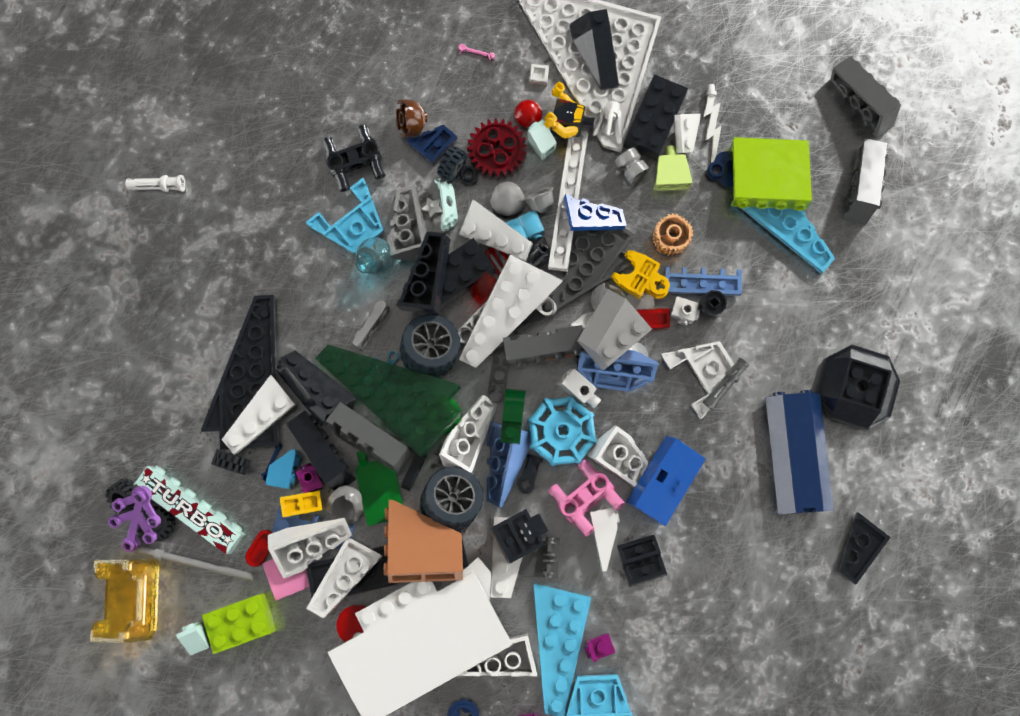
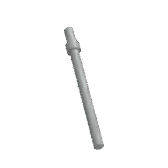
[138,546,255,582]

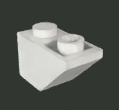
[463,557,492,601]

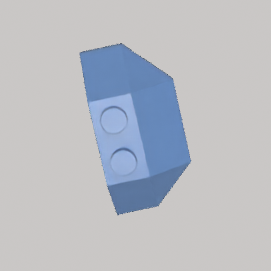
[577,350,658,392]

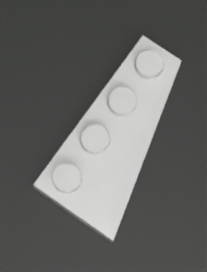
[222,375,296,455]
[306,538,383,619]

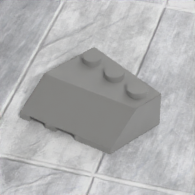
[577,289,652,371]

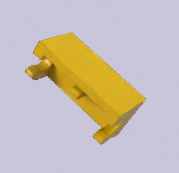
[280,491,322,517]

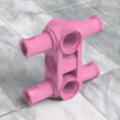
[548,459,625,536]

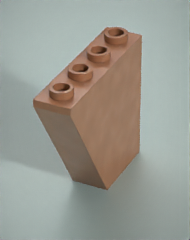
[384,500,463,583]

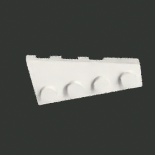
[459,200,533,261]
[491,517,523,598]

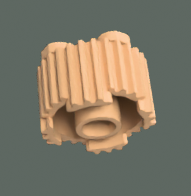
[652,213,693,256]

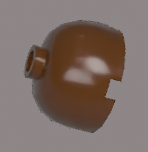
[396,99,428,138]

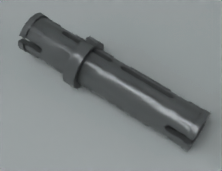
[703,358,749,410]

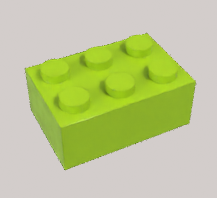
[202,593,277,654]

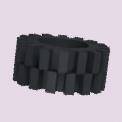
[211,449,251,475]
[105,478,138,515]
[137,506,175,542]

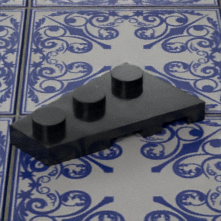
[838,512,891,585]

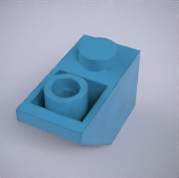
[265,449,302,489]

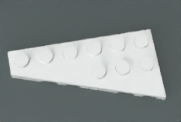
[459,255,563,368]

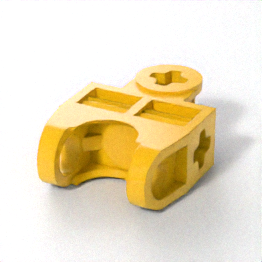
[611,250,670,300]

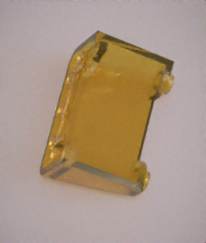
[90,559,159,643]

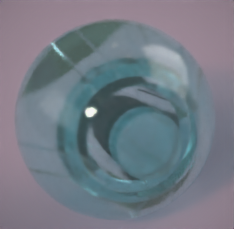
[356,237,394,275]

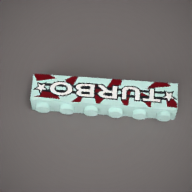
[133,465,246,554]

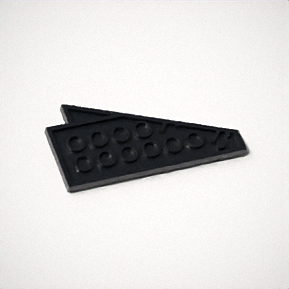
[201,295,279,450]

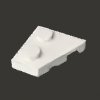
[674,114,701,153]

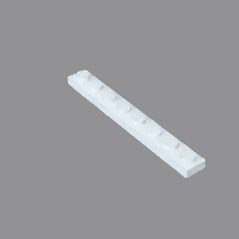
[548,131,588,272]

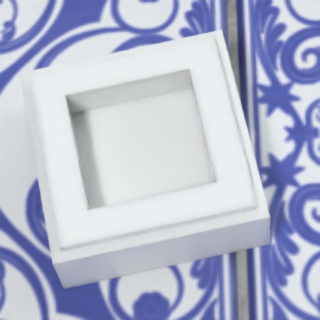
[529,64,549,85]

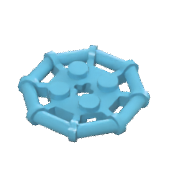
[527,396,598,466]

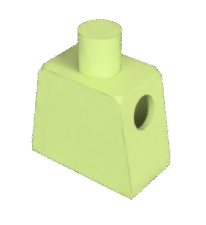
[654,146,692,191]

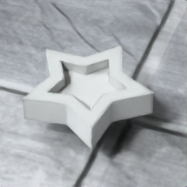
[421,198,443,219]

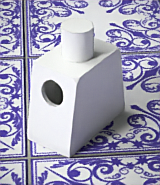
[556,368,601,408]

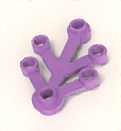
[108,486,161,552]

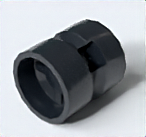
[698,290,727,320]

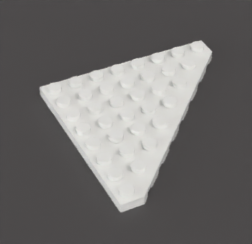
[518,0,661,153]

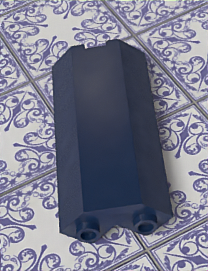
[766,390,834,514]

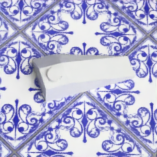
[268,518,352,579]

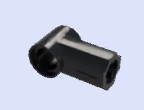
[518,242,550,267]

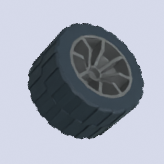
[399,313,461,378]
[420,467,484,532]

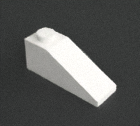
[589,508,620,572]

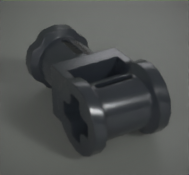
[517,454,544,494]

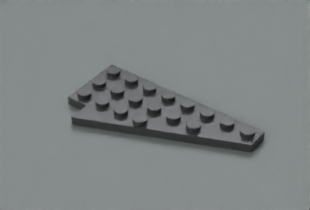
[513,228,635,335]

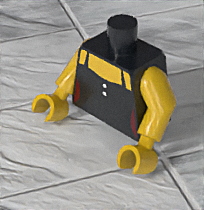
[544,82,595,139]

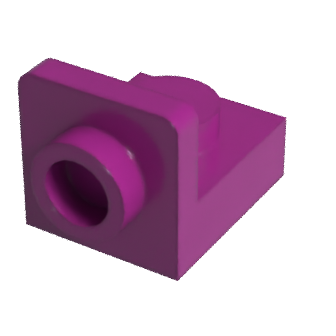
[584,633,615,662]

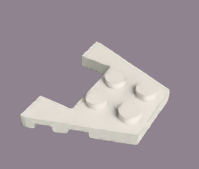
[660,341,737,419]

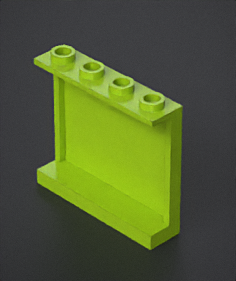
[730,137,812,211]

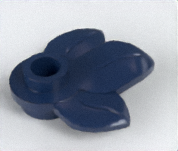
[707,151,734,187]

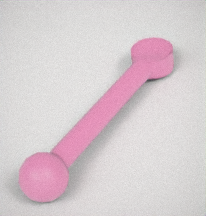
[459,44,495,60]

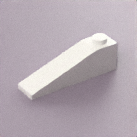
[439,395,498,473]
[587,426,659,488]

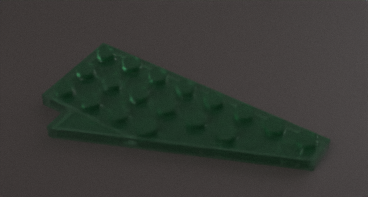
[315,345,462,457]

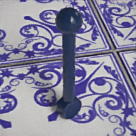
[261,442,282,481]

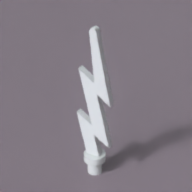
[703,84,721,163]

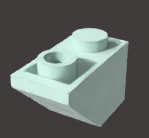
[528,119,557,160]
[176,621,211,655]

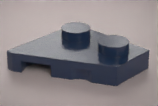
[406,125,458,165]

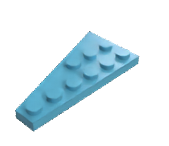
[741,207,835,274]
[533,583,591,716]

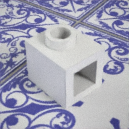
[670,297,700,326]

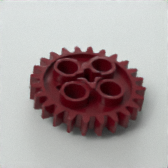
[467,118,527,179]

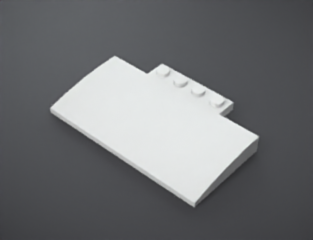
[328,572,512,716]

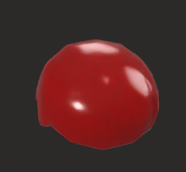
[514,99,543,128]

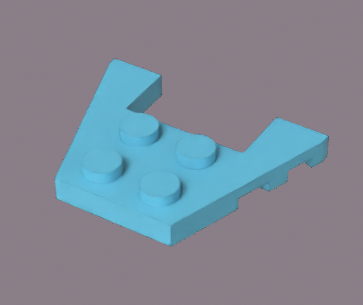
[306,178,384,255]
[566,674,633,716]

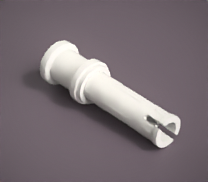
[125,175,185,192]

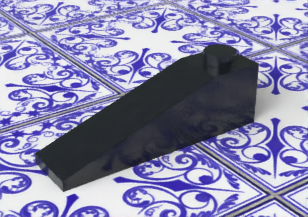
[569,9,619,90]

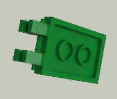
[355,451,404,526]

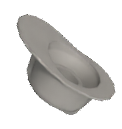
[519,187,554,213]

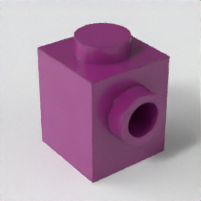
[296,463,326,493]

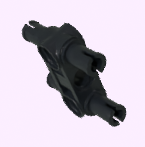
[322,124,386,192]

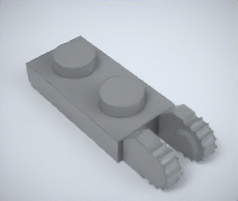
[352,300,390,351]

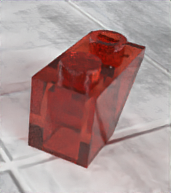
[469,272,497,307]

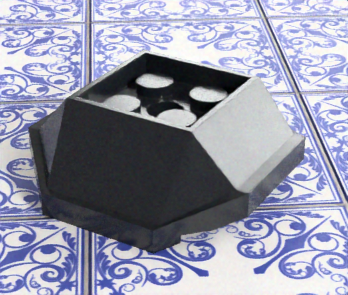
[814,345,900,430]

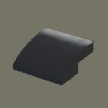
[617,534,667,587]

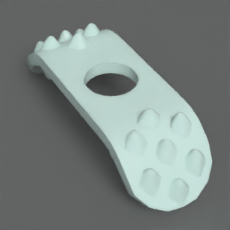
[433,178,458,232]

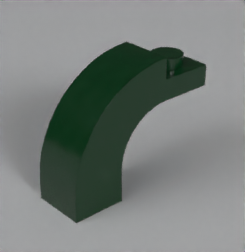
[500,388,526,445]

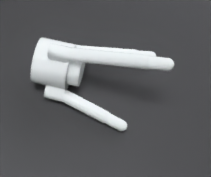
[593,101,622,144]

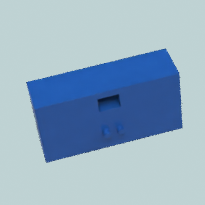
[626,436,706,526]

